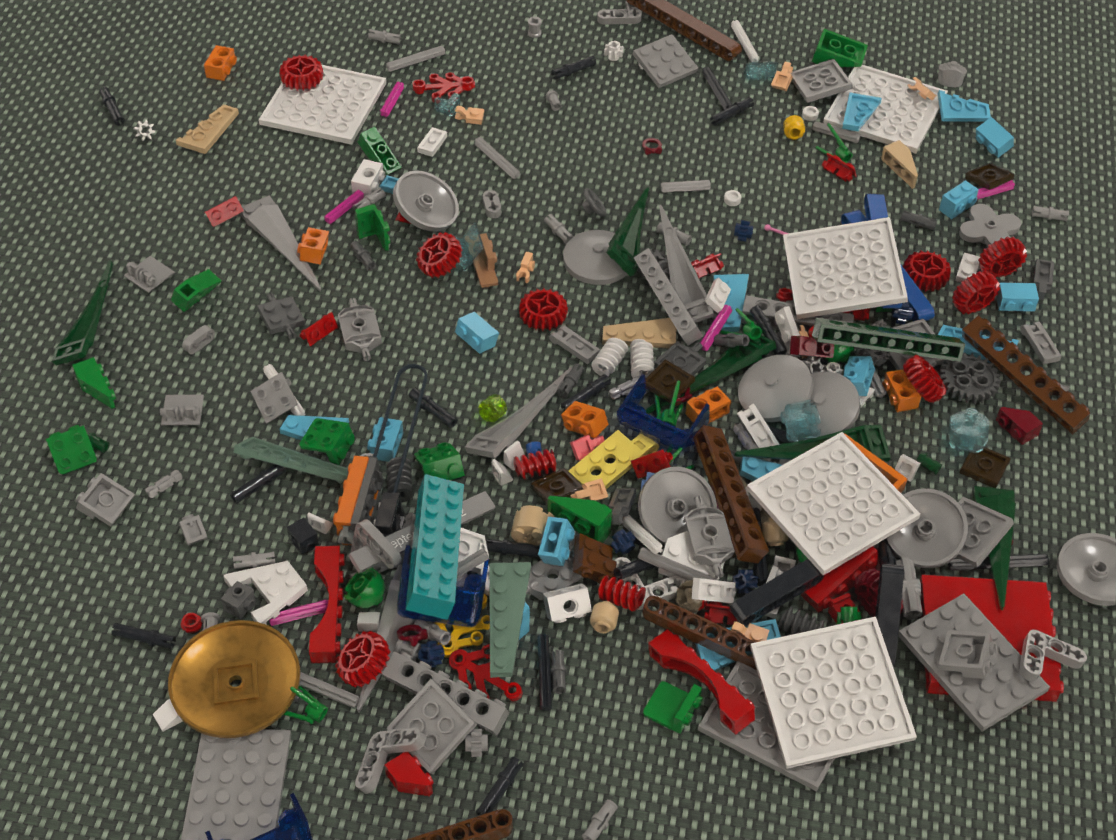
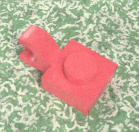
[570,435,605,461]

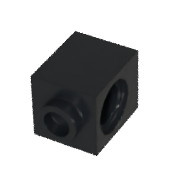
[287,517,319,555]

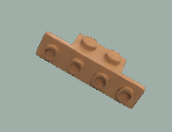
[465,233,498,288]

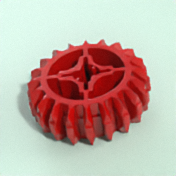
[279,54,324,91]
[416,232,463,278]
[978,236,1027,277]
[903,250,951,292]
[952,271,1000,314]
[519,288,568,332]
[903,355,946,403]
[335,630,391,687]

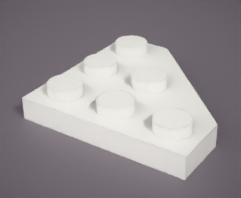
[661,529,725,580]

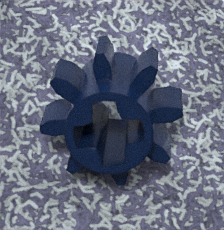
[734,220,754,242]
[891,302,913,325]
[611,529,636,555]
[733,569,758,594]
[418,640,445,668]

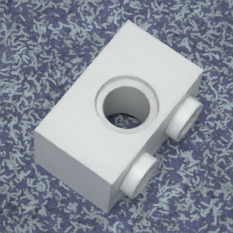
[351,159,385,196]
[542,584,592,623]

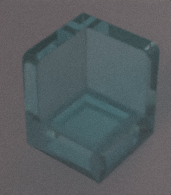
[435,93,460,117]

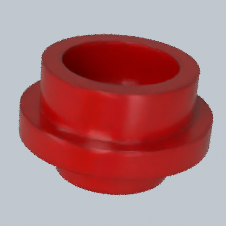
[776,288,793,302]
[181,613,202,633]

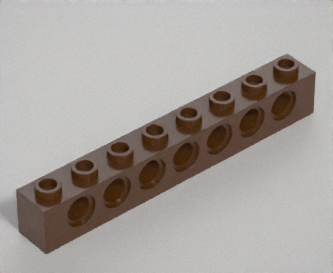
[962,315,1090,435]
[693,425,769,564]

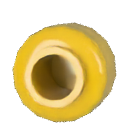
[783,115,805,140]

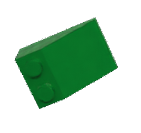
[811,29,868,67]
[547,496,612,543]

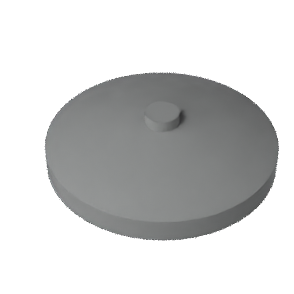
[393,171,459,232]
[563,230,627,285]
[738,355,814,422]
[785,372,860,438]
[638,467,717,545]
[886,489,968,568]
[1057,533,1116,606]

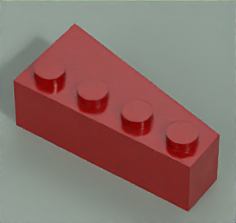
[801,546,878,612]

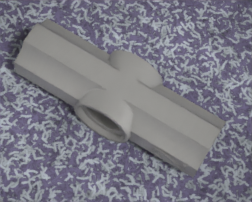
[895,558,922,620]

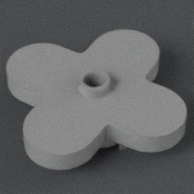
[959,204,1021,247]

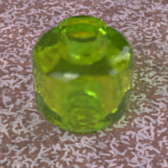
[479,394,507,422]

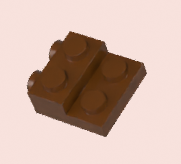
[573,533,617,584]

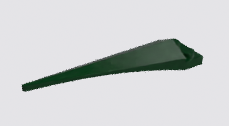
[606,187,649,277]
[52,260,113,366]
[646,335,776,414]
[734,425,891,462]
[973,486,1016,611]

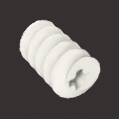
[592,338,628,376]
[630,339,655,379]

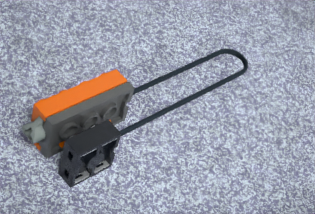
[333,364,428,545]

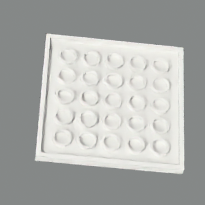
[259,65,386,145]
[823,65,948,153]
[783,217,908,319]
[746,432,920,575]
[750,617,917,769]

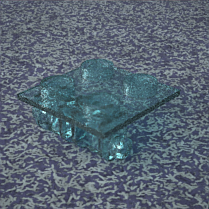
[454,222,484,271]

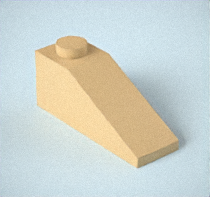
[881,140,918,189]

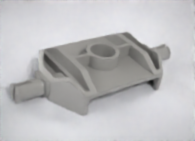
[338,298,382,361]
[683,495,735,578]
[527,549,583,600]

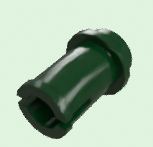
[87,433,110,453]
[916,452,943,475]

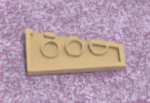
[176,104,239,154]
[602,318,676,348]

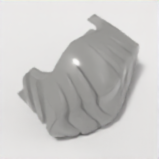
[938,61,967,88]

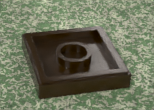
[965,162,1014,190]
[642,359,695,404]
[959,443,1011,488]
[531,468,583,506]

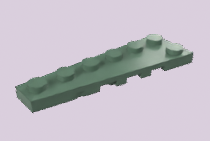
[233,437,348,484]
[489,562,531,677]

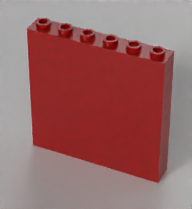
[920,575,1064,702]

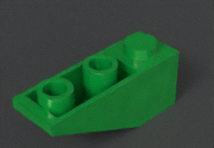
[357,126,402,175]
[171,269,222,312]
[72,357,116,409]

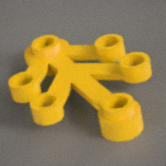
[434,591,490,658]

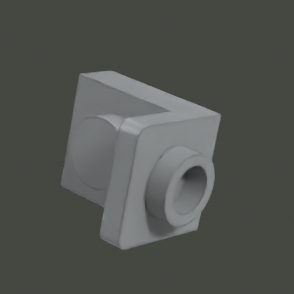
[179,514,207,545]

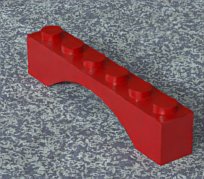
[309,546,345,663]
[648,629,755,735]

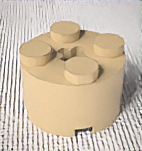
[511,505,554,545]

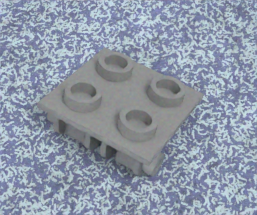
[124,256,175,293]
[251,372,298,424]
[160,395,204,425]

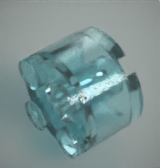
[780,399,821,442]
[949,408,989,453]

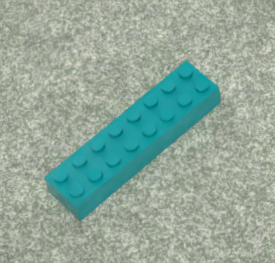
[406,474,464,620]

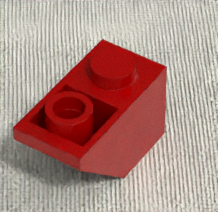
[384,752,434,796]

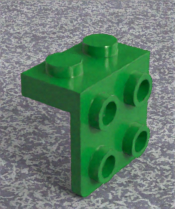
[355,204,391,251]
[299,418,355,465]
[46,425,97,475]
[414,442,465,480]
[643,681,703,734]

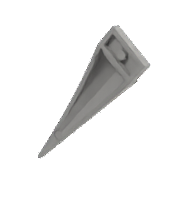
[240,195,321,292]
[659,205,715,323]
[464,366,573,458]
[357,564,419,713]

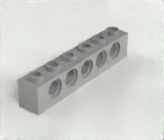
[634,248,703,346]
[741,295,854,333]
[382,651,509,736]

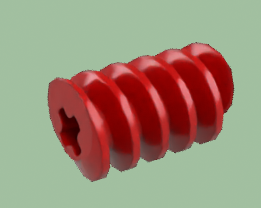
[513,449,556,480]
[598,575,646,611]

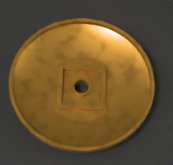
[168,620,300,738]

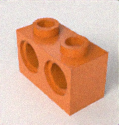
[204,45,237,81]
[297,227,329,265]
[882,369,921,412]
[685,386,731,428]
[561,401,609,439]

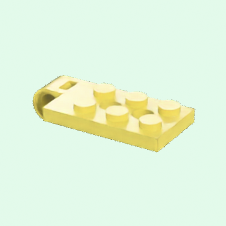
[568,430,659,489]

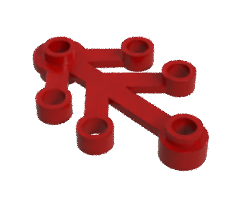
[412,72,475,103]
[449,644,523,701]

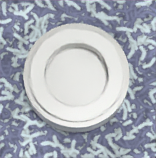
[802,106,819,121]
[724,190,741,206]

